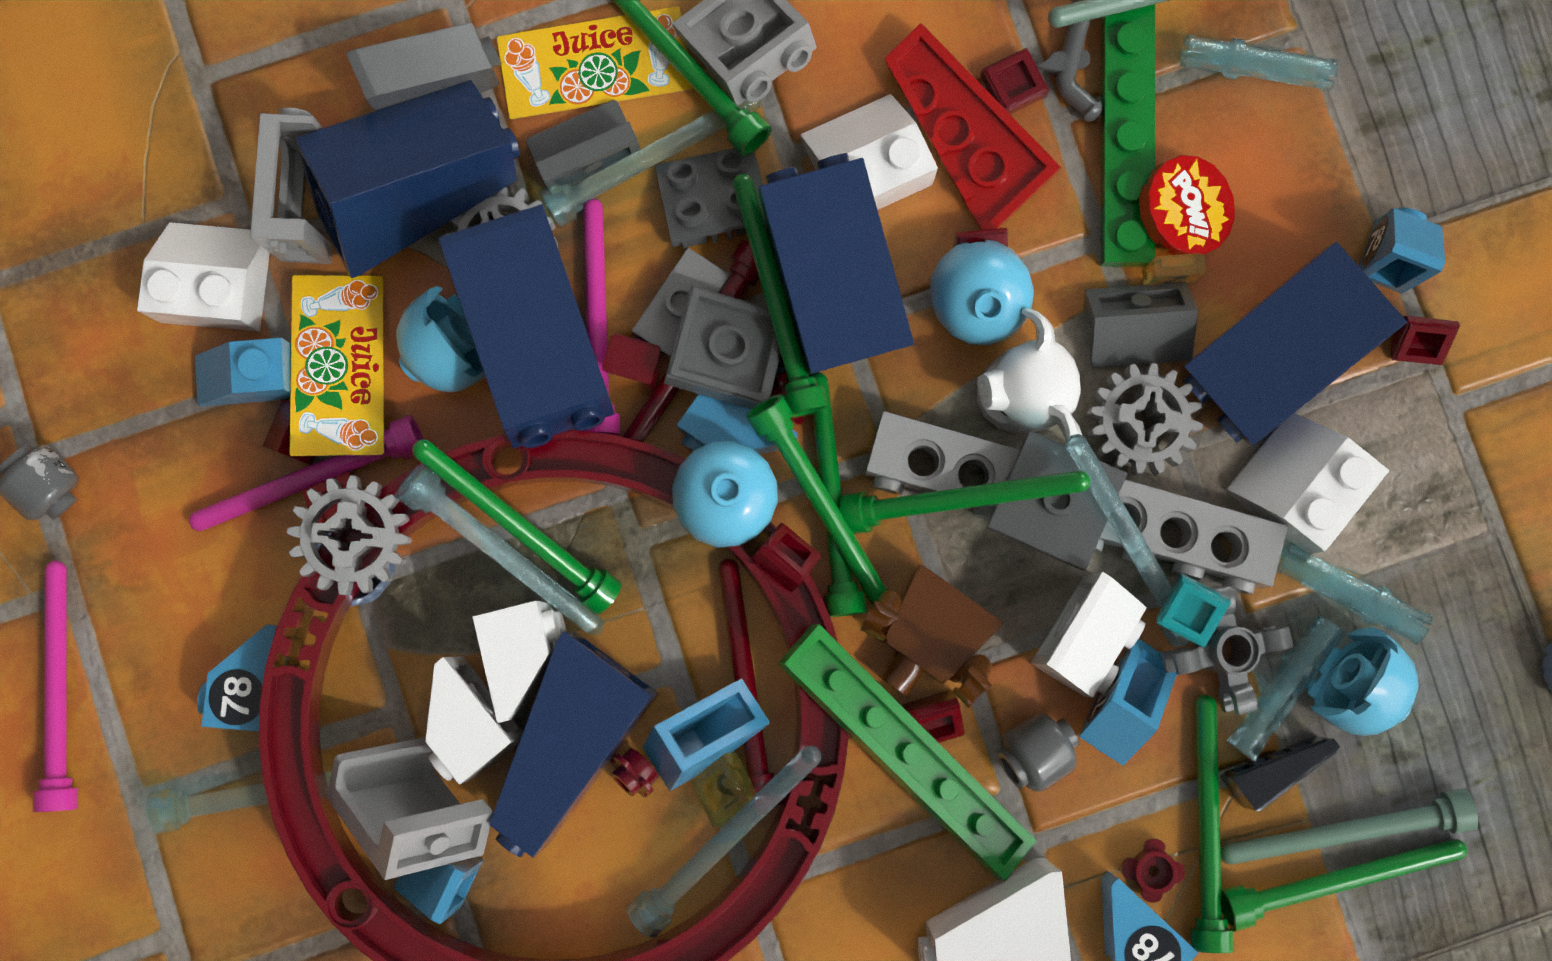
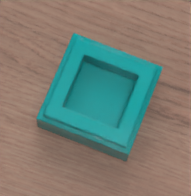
[1156,574,1231,648]

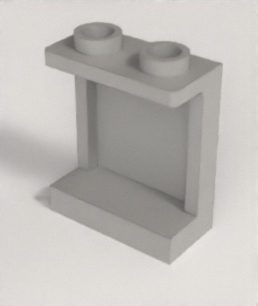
[327,737,494,880]

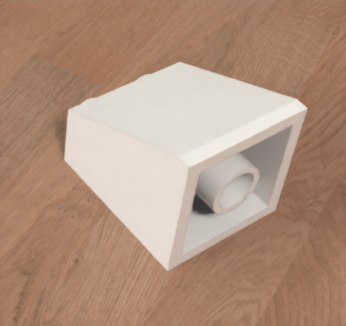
[918,858,1071,961]

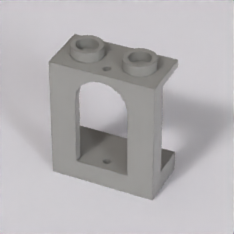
[250,108,332,264]

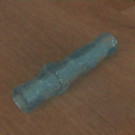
[1180,34,1338,92]
[1277,542,1433,645]
[1227,615,1346,761]

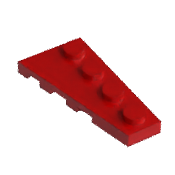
[884,23,1061,230]

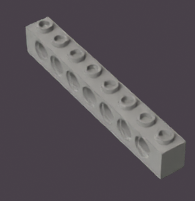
[864,411,1288,595]

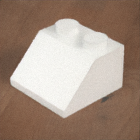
[800,94,938,210]
[137,222,270,332]
[1225,413,1390,555]
[1030,572,1147,698]
[473,601,566,723]
[425,656,524,785]

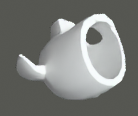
[977,308,1083,451]

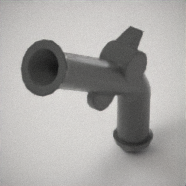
[1037,0,1103,122]

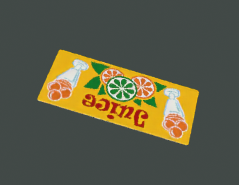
[497,6,693,119]
[290,275,384,456]

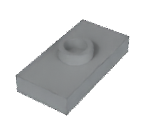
[632,248,730,358]

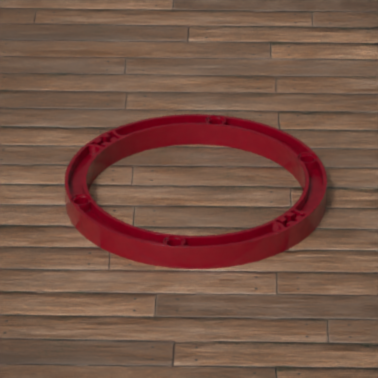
[259,430,849,961]

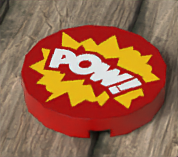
[1139,155,1235,258]

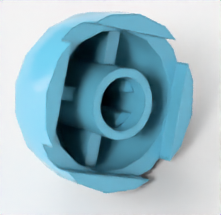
[930,240,1034,345]
[396,286,486,392]
[672,441,778,548]
[1308,627,1419,736]

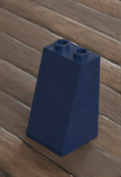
[295,80,520,278]
[758,153,915,374]
[438,204,615,449]
[1183,241,1407,446]
[489,631,659,858]

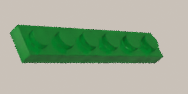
[1101,4,1155,268]
[777,624,1037,881]

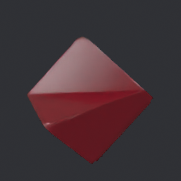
[602,333,665,391]

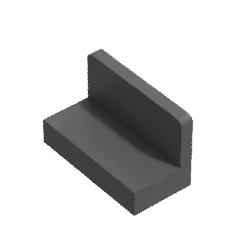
[527,100,641,195]
[1084,282,1198,368]

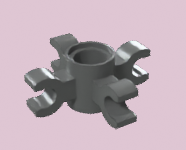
[1161,586,1293,715]

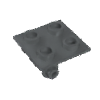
[655,148,766,250]

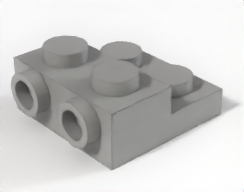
[672,0,817,106]

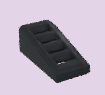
[1220,736,1340,812]

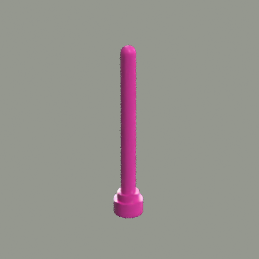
[581,198,621,436]
[189,415,424,531]
[33,560,78,812]

